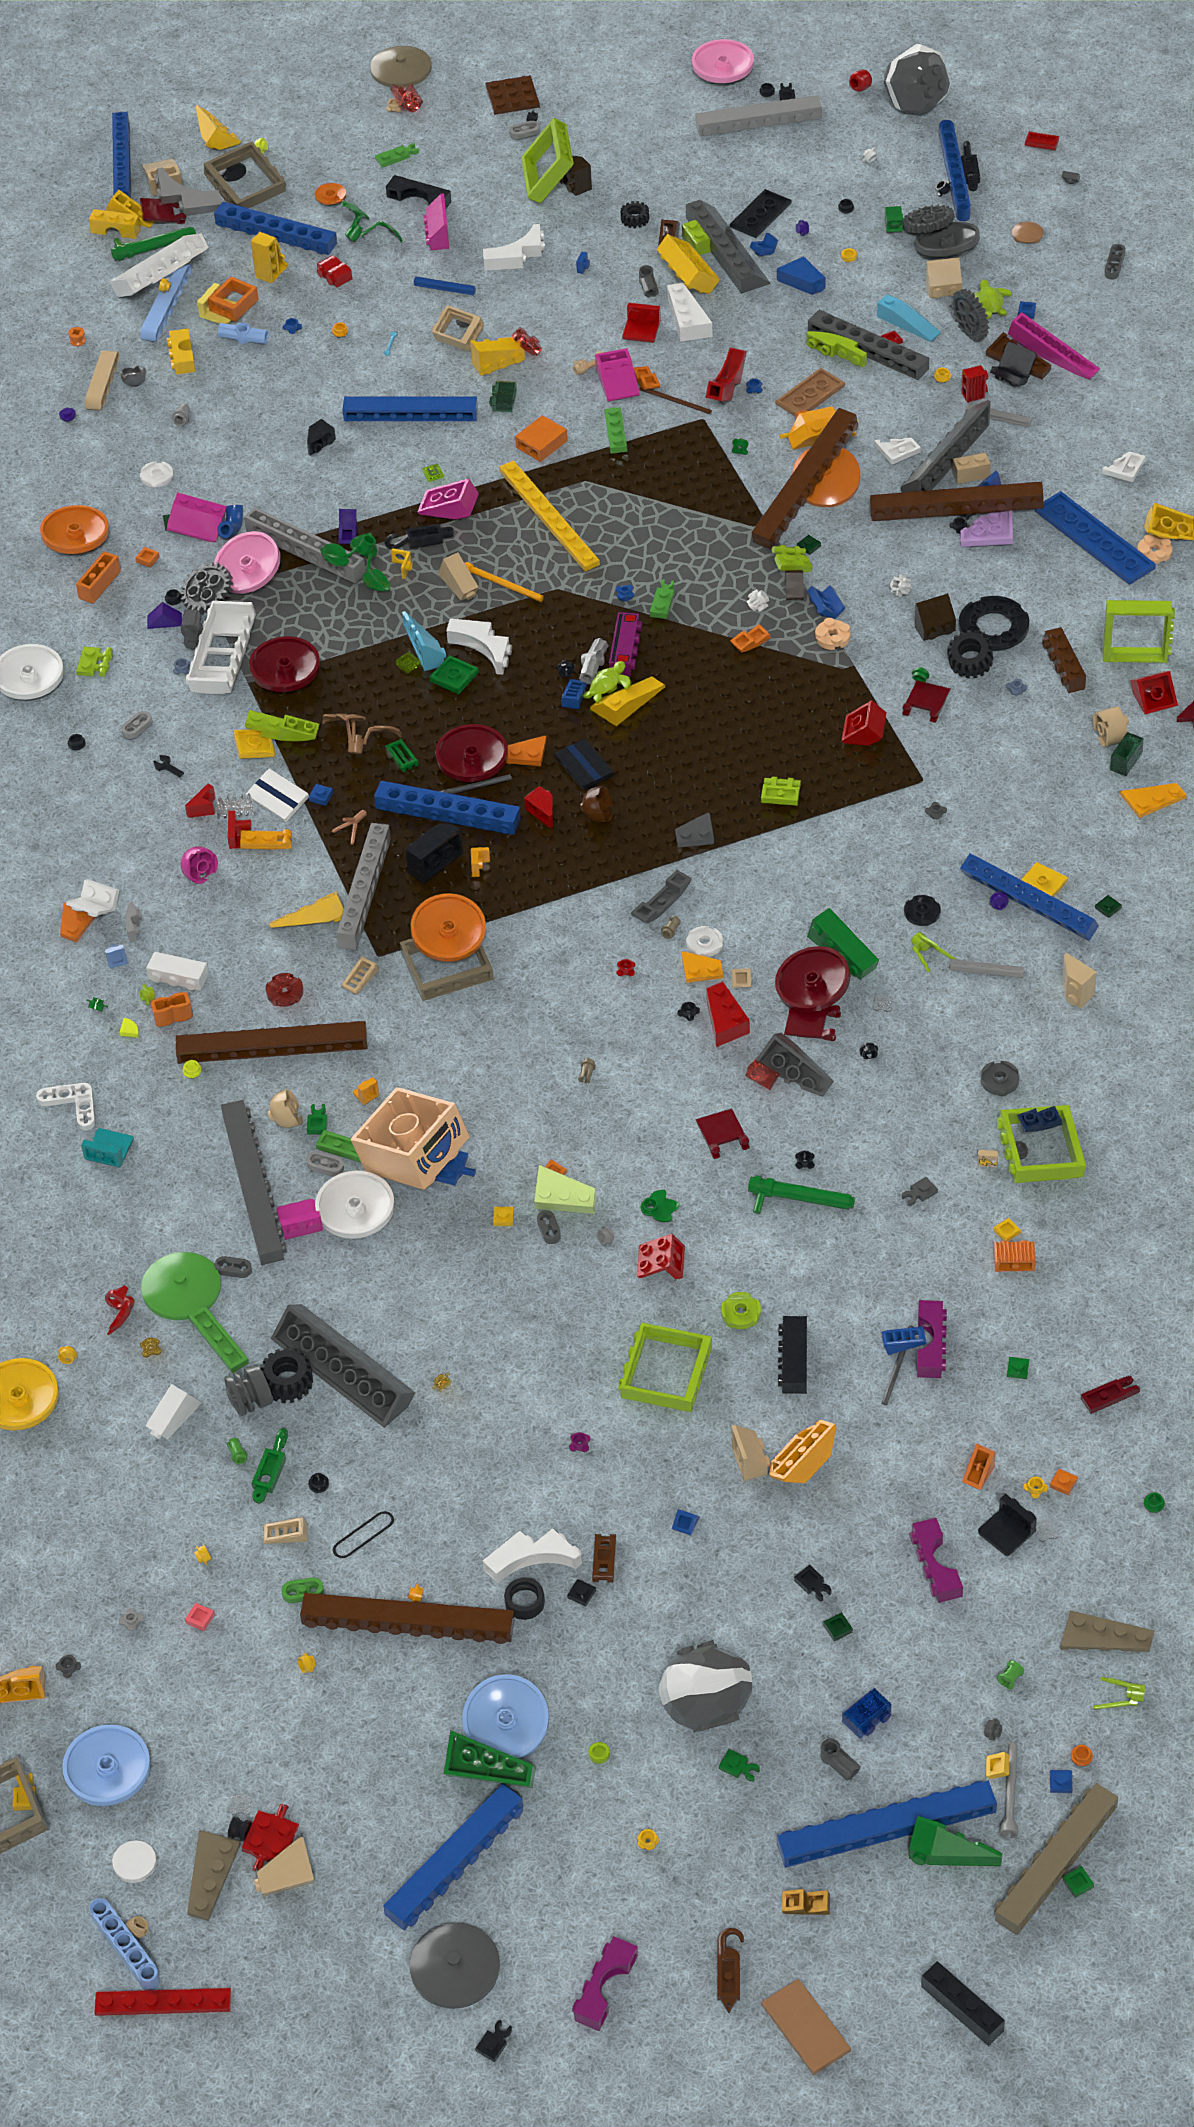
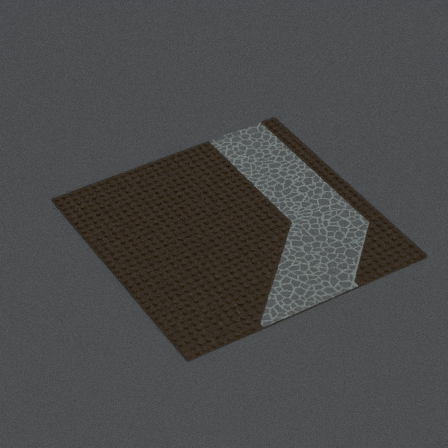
[196,419,923,957]

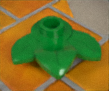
[640,1190,680,1222]

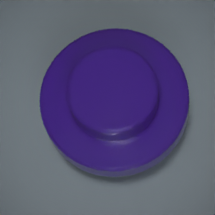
[796,220,809,236]
[59,408,76,422]
[990,892,1009,910]

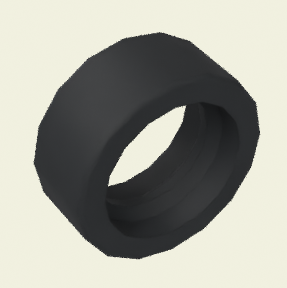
[504,1578,545,1620]

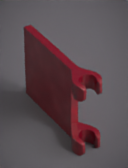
[140,198,186,224]
[902,680,951,723]
[784,1005,841,1041]
[696,1108,750,1159]

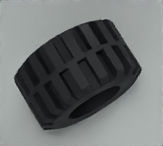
[947,630,993,679]
[260,1348,313,1403]

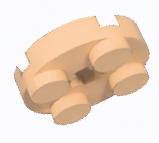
[1137,534,1172,564]
[815,618,850,650]

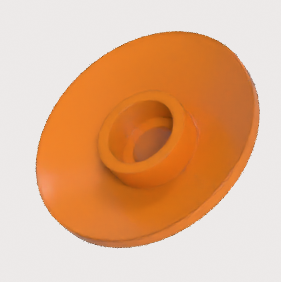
[315,183,346,205]

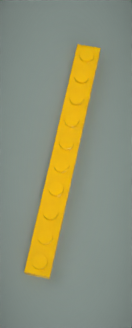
[499,460,600,572]

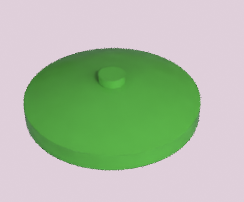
[141,1252,221,1320]

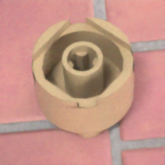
[1093,706,1130,747]

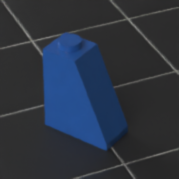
[777,256,826,295]

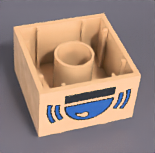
[350,1087,470,1190]

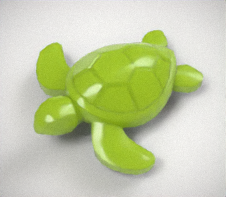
[971,279,1012,319]
[583,661,631,703]

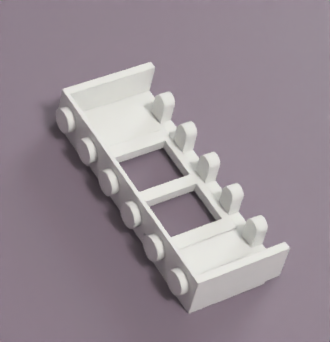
[109,233,209,297]
[186,601,256,694]

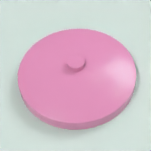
[692,39,754,83]
[214,531,280,594]

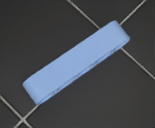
[89,1898,160,1990]

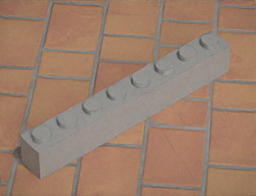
[695,95,822,136]

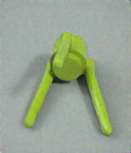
[911,932,956,972]
[1093,1677,1145,1709]

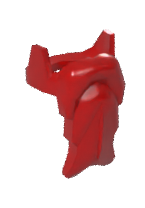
[105,1285,135,1335]

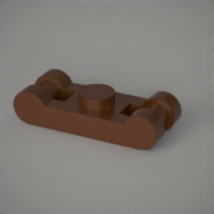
[592,1534,616,1583]

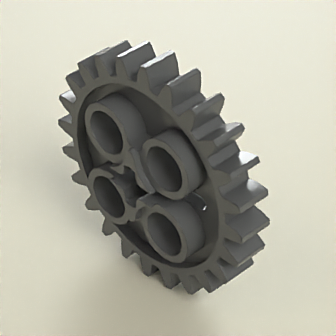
[903,204,955,234]
[951,288,990,342]
[180,562,234,615]

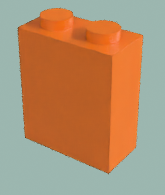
[515,415,568,462]

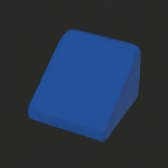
[672,1509,700,1535]

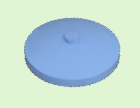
[462,1674,549,1759]
[63,1725,150,1806]

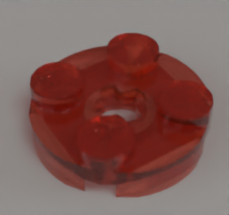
[512,327,542,356]
[265,973,304,1007]

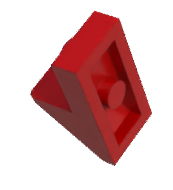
[185,784,215,818]

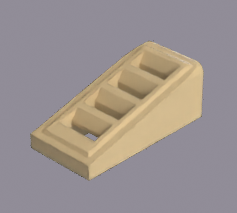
[341,956,379,995]
[264,1517,308,1544]

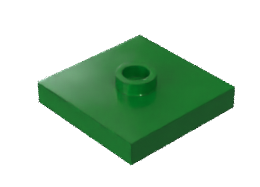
[429,655,479,694]

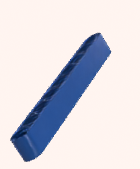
[939,120,971,221]

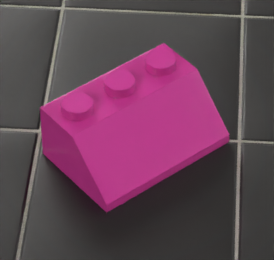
[424,194,449,250]
[166,492,227,543]

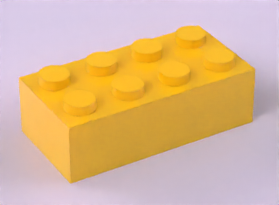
[656,234,720,294]

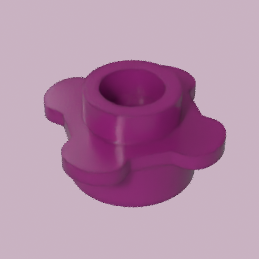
[569,1432,591,1452]

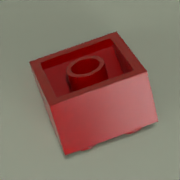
[1130,671,1178,715]
[841,700,887,746]

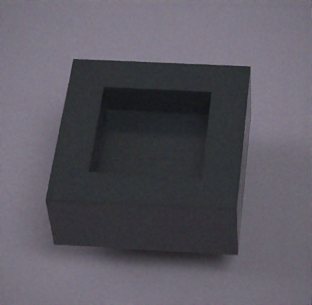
[567,1579,596,1607]

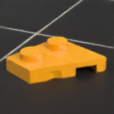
[681,951,724,983]

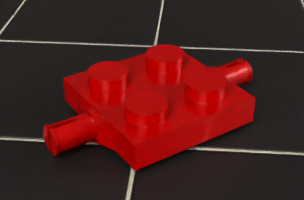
[242,1804,299,1872]

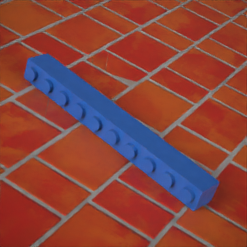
[777,1780,997,1868]

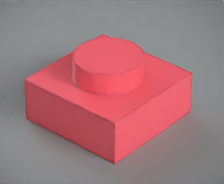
[185,1603,215,1631]

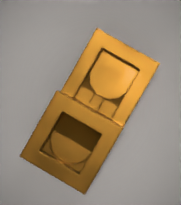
[782,1889,830,1915]

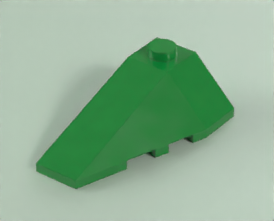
[909,1816,1003,1866]

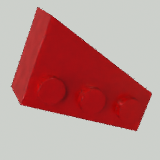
[706,981,750,1047]

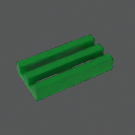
[386,739,419,772]

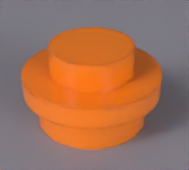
[1071,1745,1093,1766]

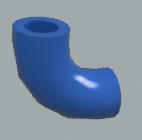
[217,505,243,539]

